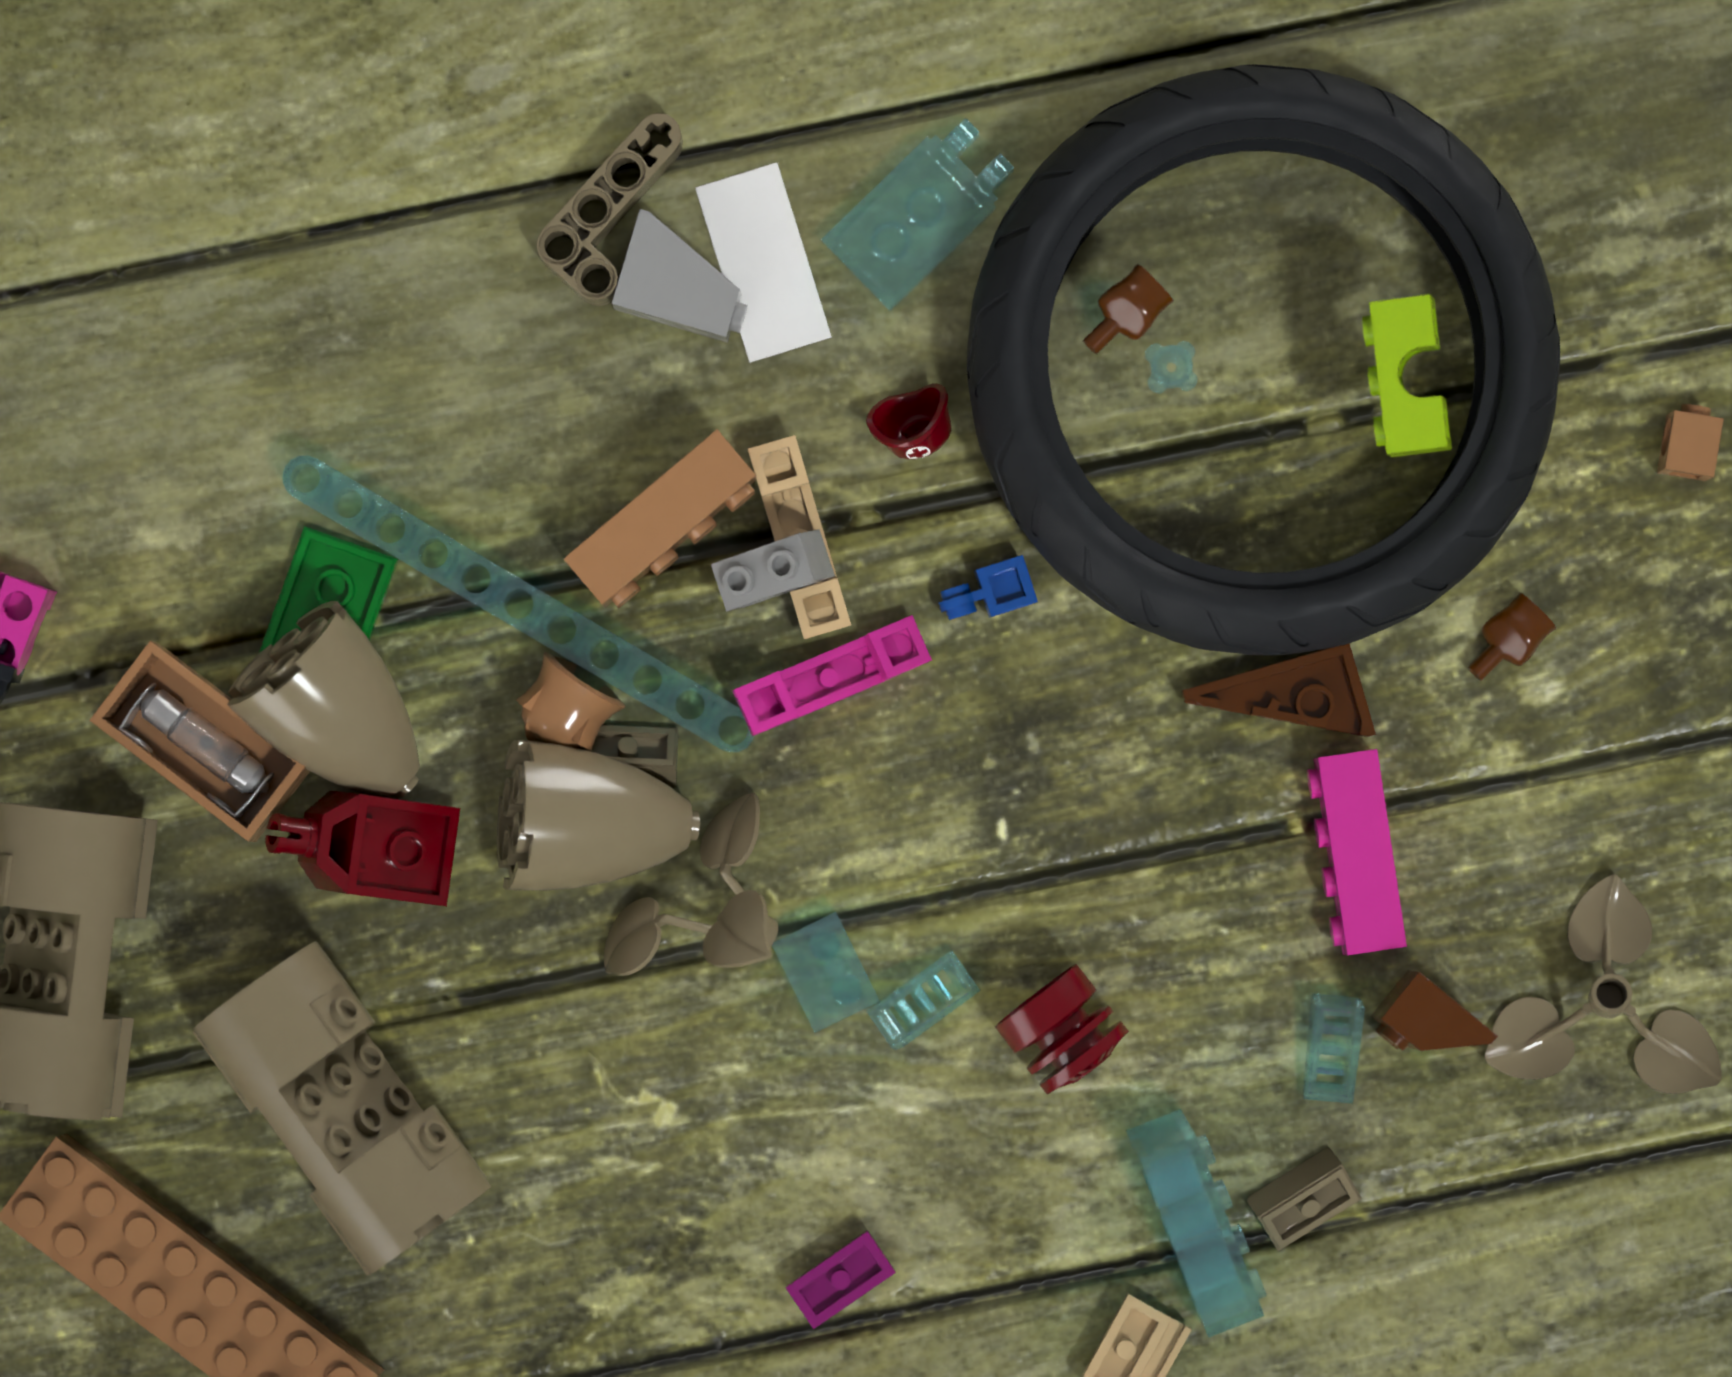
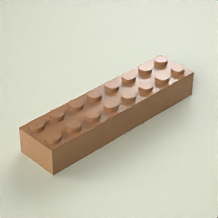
[0,1134,385,1377]

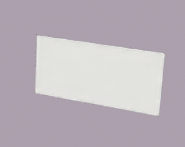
[695,162,832,363]

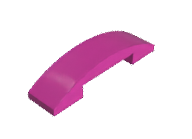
[733,615,932,736]

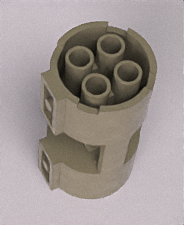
[0,802,158,1120]
[193,941,492,1276]

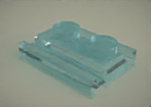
[772,912,880,1033]

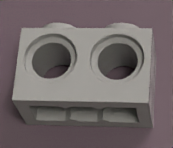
[711,529,835,612]

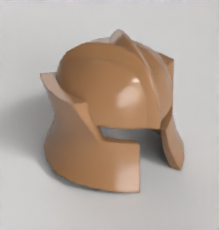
[516,652,626,751]

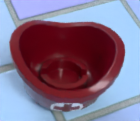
[866,383,952,459]

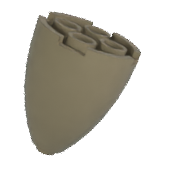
[227,601,420,799]
[497,740,700,891]

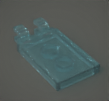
[821,118,1014,312]

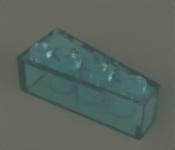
[1126,1109,1267,1338]

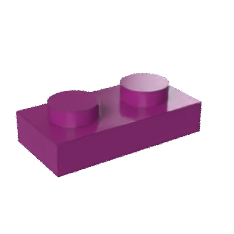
[785,1230,896,1329]

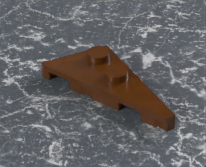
[1181,643,1376,737]

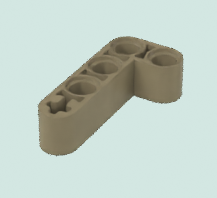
[536,113,683,306]

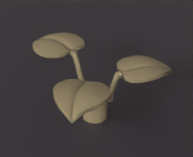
[604,793,778,976]
[1484,874,1722,1094]

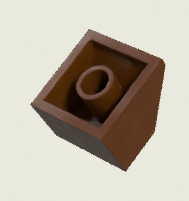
[1371,970,1498,1051]

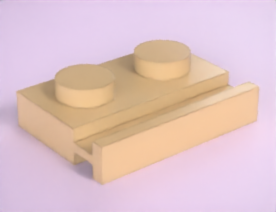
[1081,1292,1192,1377]

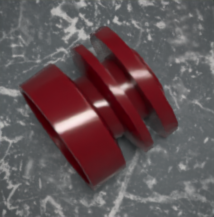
[994,964,1129,1095]

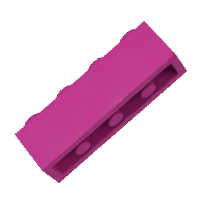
[1307,749,1407,955]

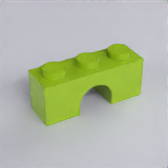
[1362,294,1452,457]

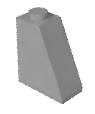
[612,209,747,343]

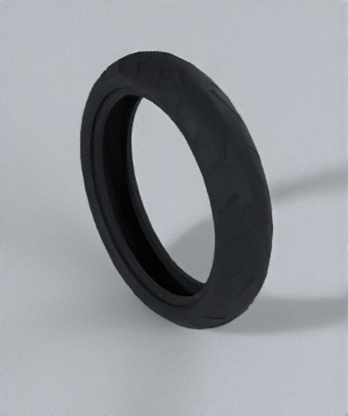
[967,64,1560,655]

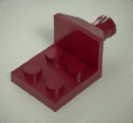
[265,791,461,907]

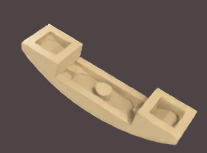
[748,435,851,639]

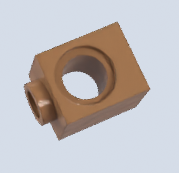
[1657,404,1724,481]

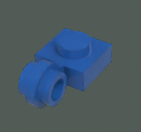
[938,555,1038,620]

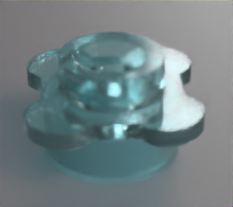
[1145,341,1198,394]

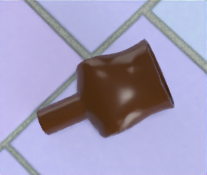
[1083,264,1174,355]
[1467,592,1556,681]

